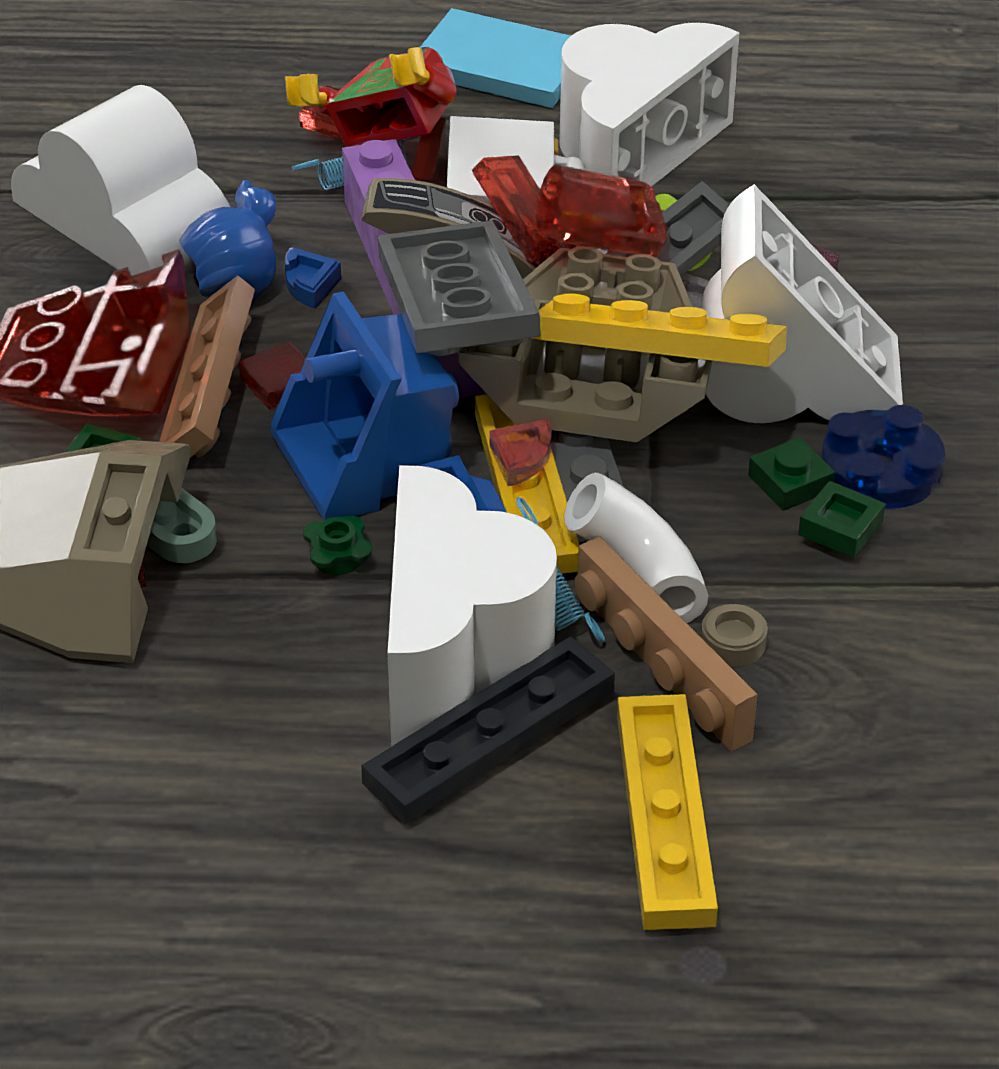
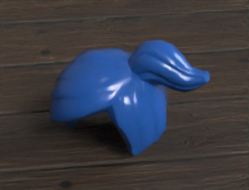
[179,180,276,302]

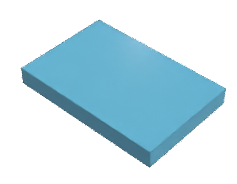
[420,8,571,108]

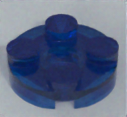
[821,405,945,509]

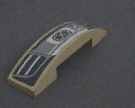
[361,178,556,279]

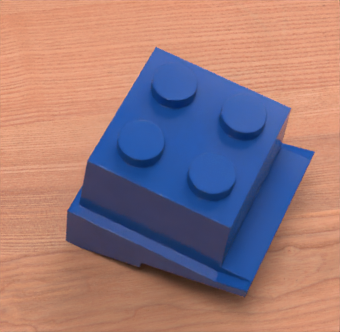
[270,292,459,520]

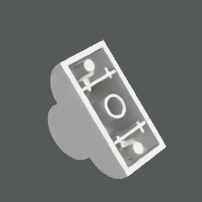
[560,23,739,220]
[11,85,230,294]
[702,184,903,425]
[388,465,557,747]

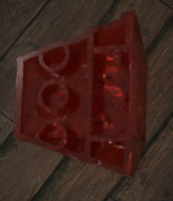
[0,249,190,417]

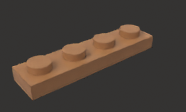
[159,275,255,457]
[574,536,758,752]

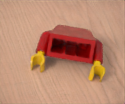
[285,47,456,147]

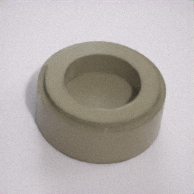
[701,604,768,667]

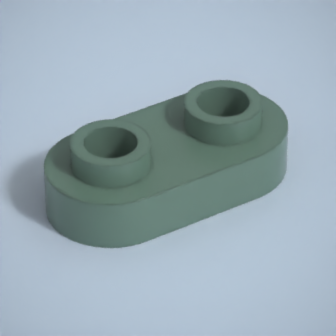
[147,488,217,563]

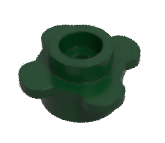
[303,515,372,575]

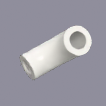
[564,473,708,623]

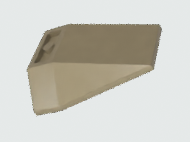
[458,246,712,442]
[0,440,191,663]

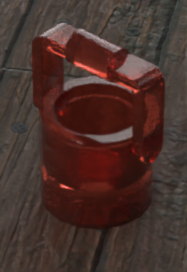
[536,164,667,257]

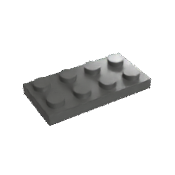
[377,220,541,356]

